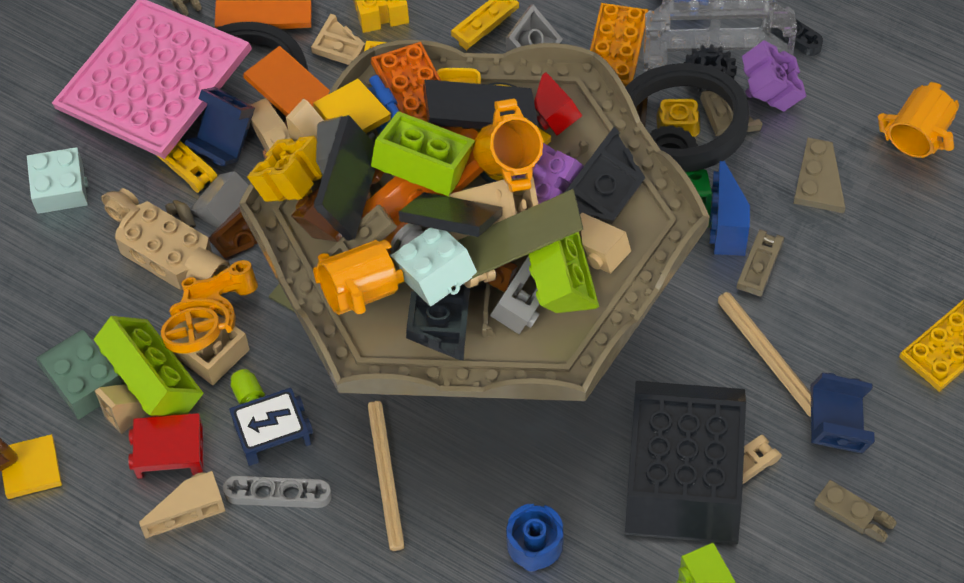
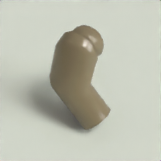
[165,200,196,228]

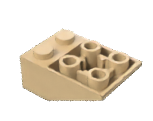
[445,177,538,241]
[160,316,250,386]

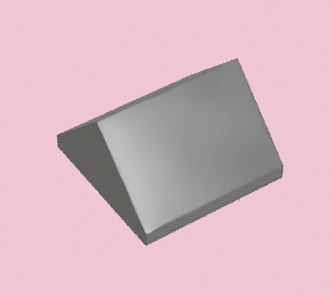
[506,4,563,52]
[190,171,249,228]

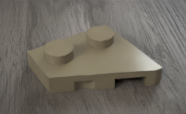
[700,91,763,136]

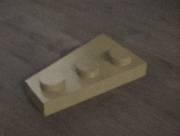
[793,138,845,213]

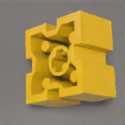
[353,0,409,33]
[247,136,323,202]

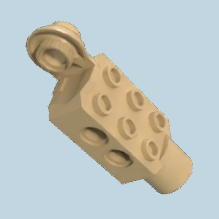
[101,188,230,290]

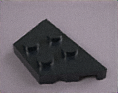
[565,127,645,224]
[406,284,470,360]

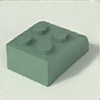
[36,330,122,420]

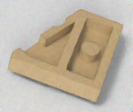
[311,14,365,65]

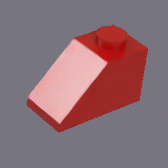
[534,72,582,136]

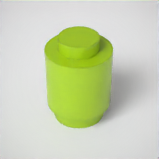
[230,369,265,405]

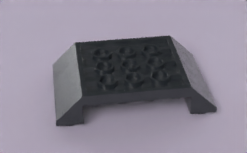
[625,381,746,544]

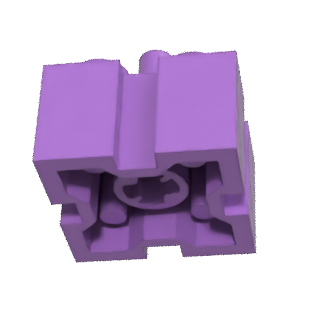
[742,40,806,112]
[511,143,584,204]

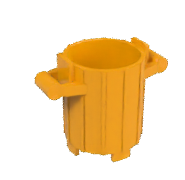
[878,82,959,158]
[473,98,543,192]
[313,239,404,315]

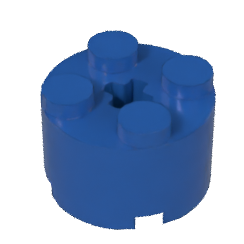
[506,504,563,572]

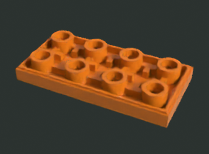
[215,0,312,29]
[371,42,452,130]
[243,46,330,117]

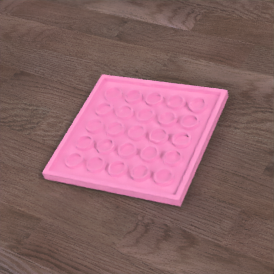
[52,0,252,159]

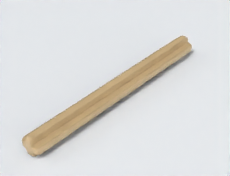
[718,292,811,417]
[368,401,405,551]

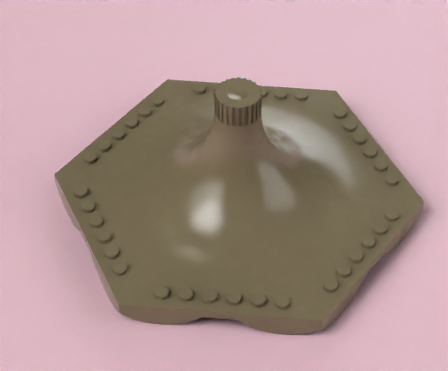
[239,40,710,401]

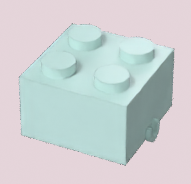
[27,147,88,214]
[390,228,477,307]

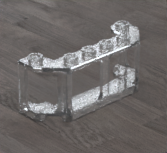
[642,0,797,71]

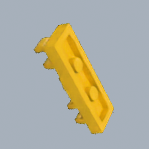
[451,0,519,51]

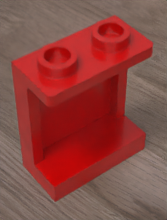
[128,413,203,479]

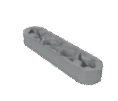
[223,476,332,508]

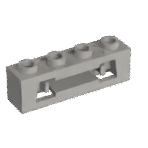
[490,256,540,334]

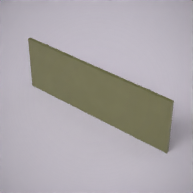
[451,189,583,288]

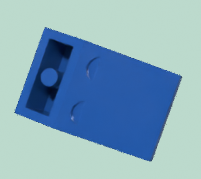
[709,161,750,256]

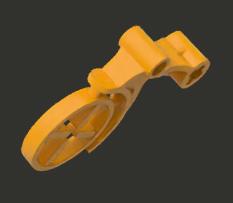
[161,260,258,353]

